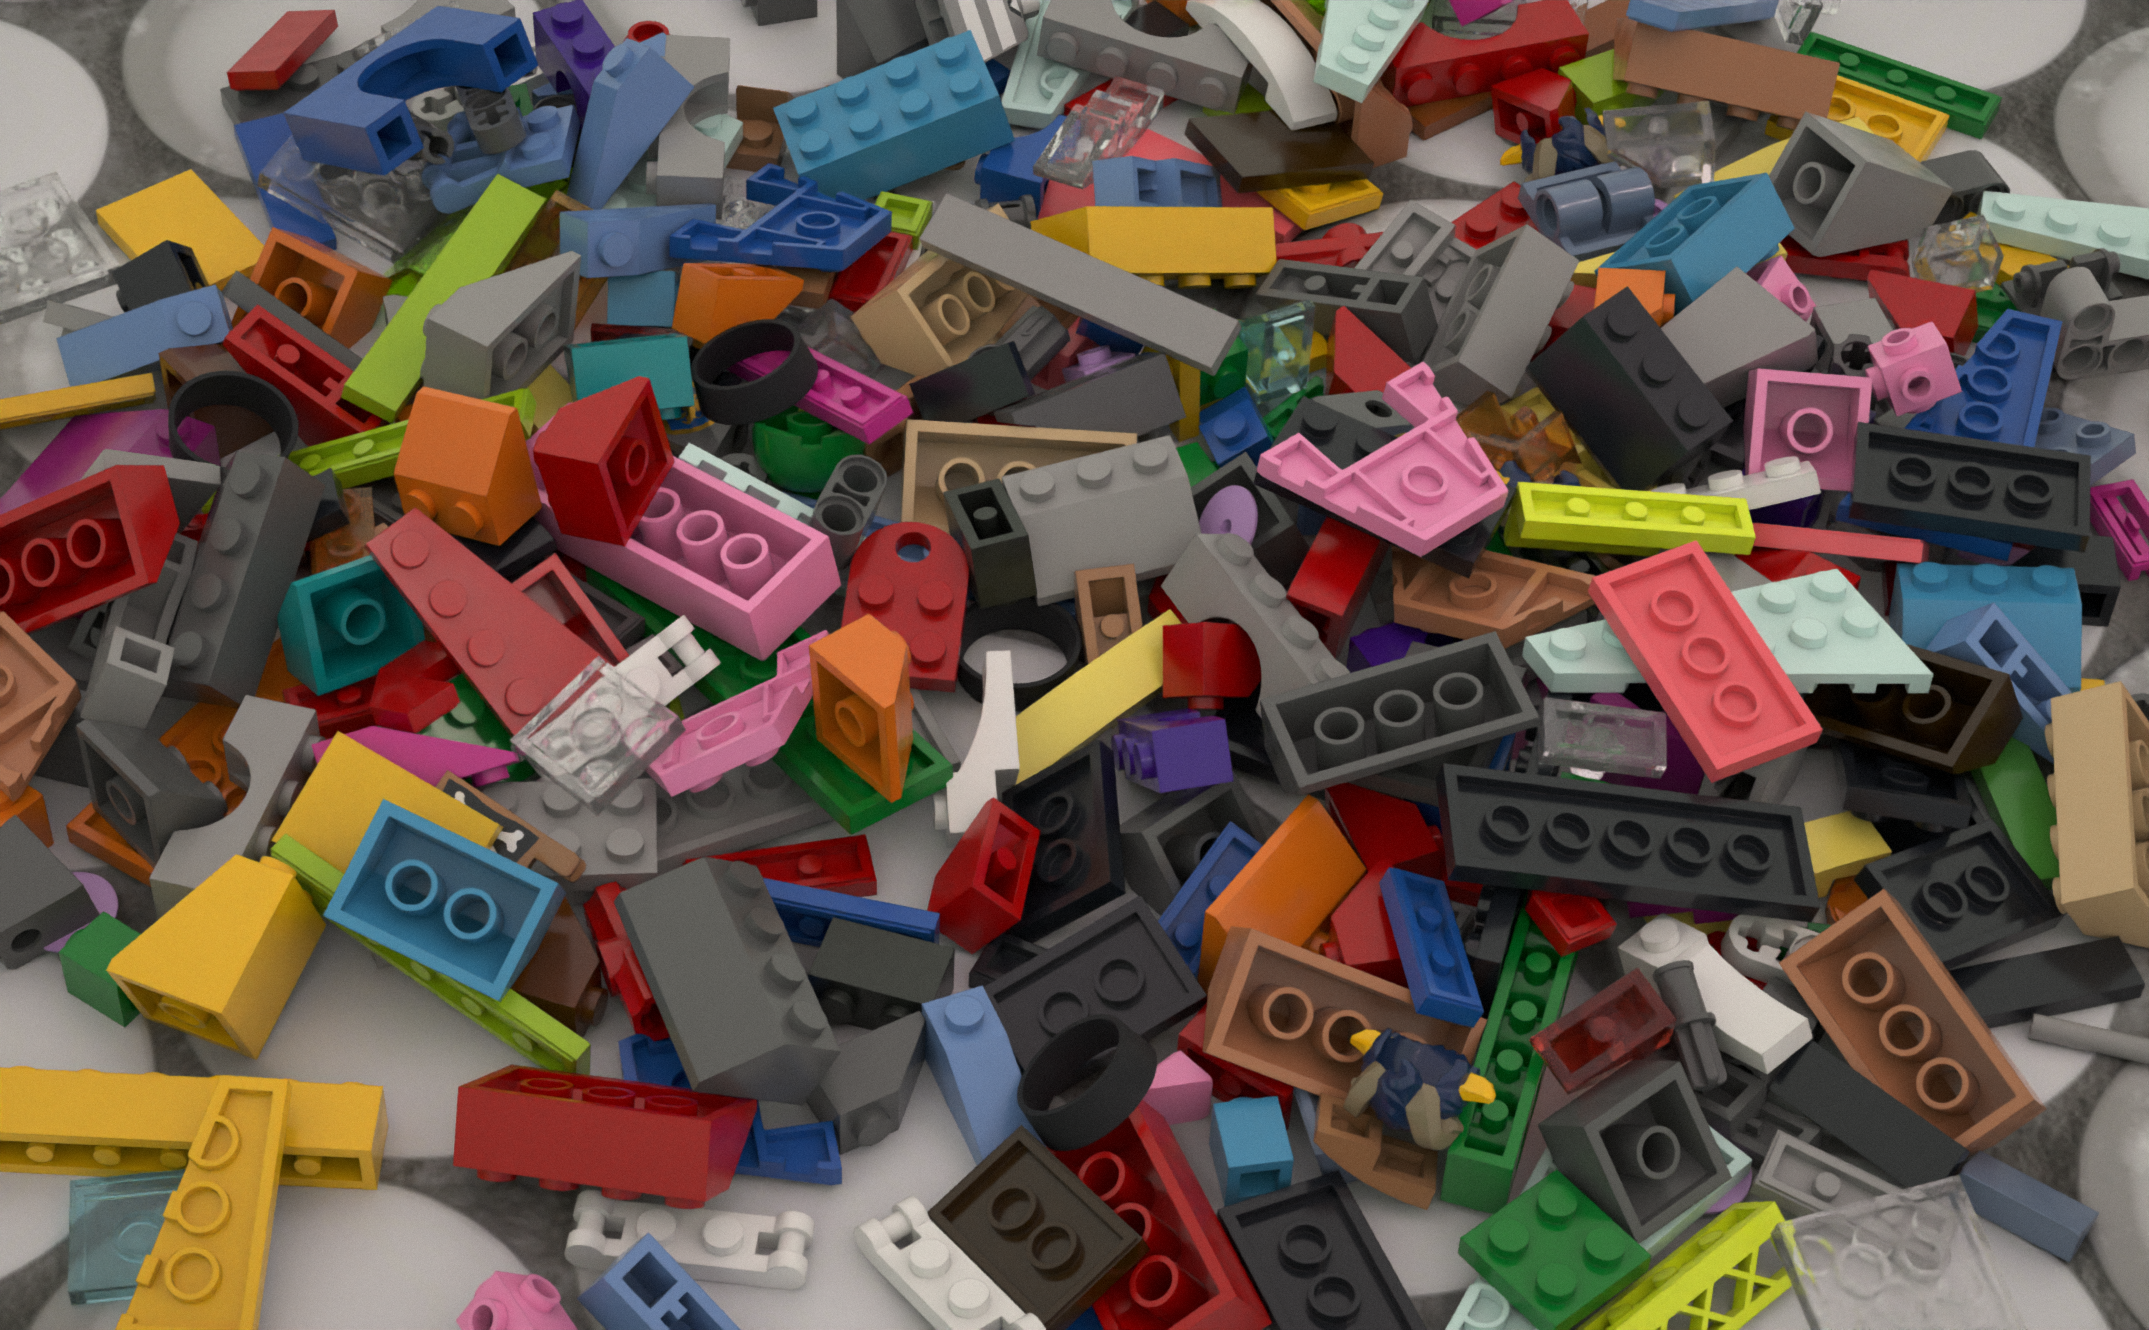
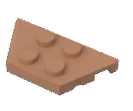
[1392,545,1595,649]
[0,611,81,801]

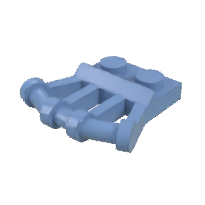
[421,105,580,214]

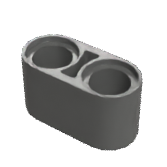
[1920,150,2010,231]
[808,455,888,571]

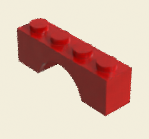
[1380,0,1589,107]

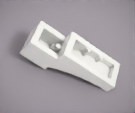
[932,650,1020,848]
[1617,913,1813,1074]

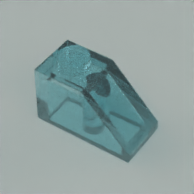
[1237,300,1316,405]

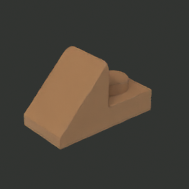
[726,85,795,172]
[1074,564,1143,666]

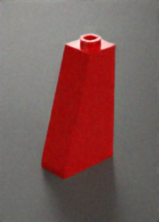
[1286,517,1390,660]

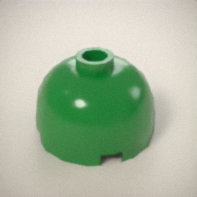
[752,405,866,500]

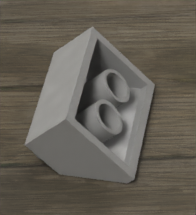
[1418,224,1579,409]
[1002,435,1202,607]

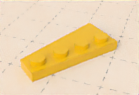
[115,1075,292,1330]

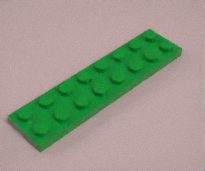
[585,565,953,835]

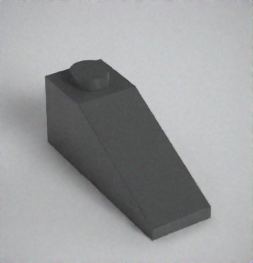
[1255,259,1438,363]
[993,352,1186,443]

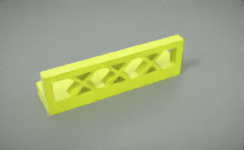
[1503,482,1756,557]
[1575,1201,1811,1330]

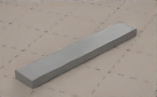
[919,193,1241,376]

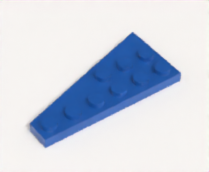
[1835,309,2063,562]

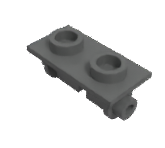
[2000,248,2123,316]

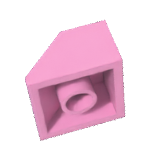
[1743,368,1873,492]

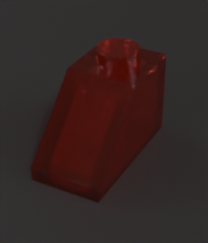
[1529,967,1677,1095]

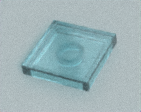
[68,1169,185,1305]

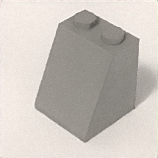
[1769,111,1954,257]

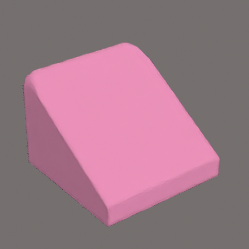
[1143,1050,1213,1125]

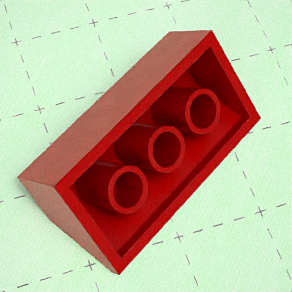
[0,465,180,635]
[453,1064,757,1209]
[1046,1100,1272,1330]

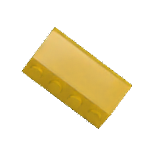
[1030,206,1277,289]

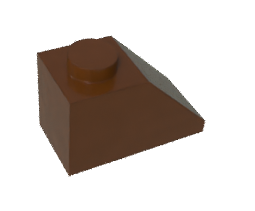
[511,897,608,1038]

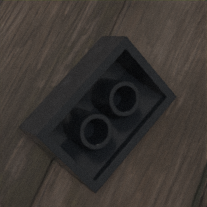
[1525,286,1733,491]

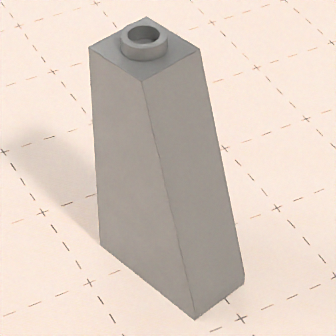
[1661,267,1818,408]

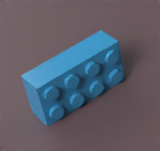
[773,30,1015,200]

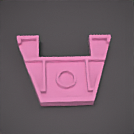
[1256,362,1509,557]
[620,629,829,797]

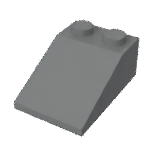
[420,251,581,399]

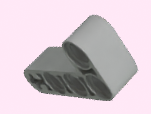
[2040,267,2149,380]

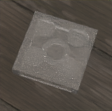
[510,655,686,816]

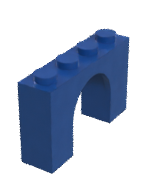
[283,6,539,176]

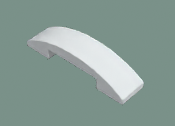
[1186,0,1338,131]

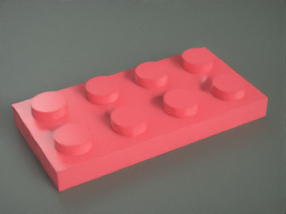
[1588,540,1823,783]

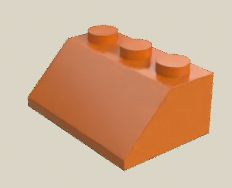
[1198,794,1366,998]

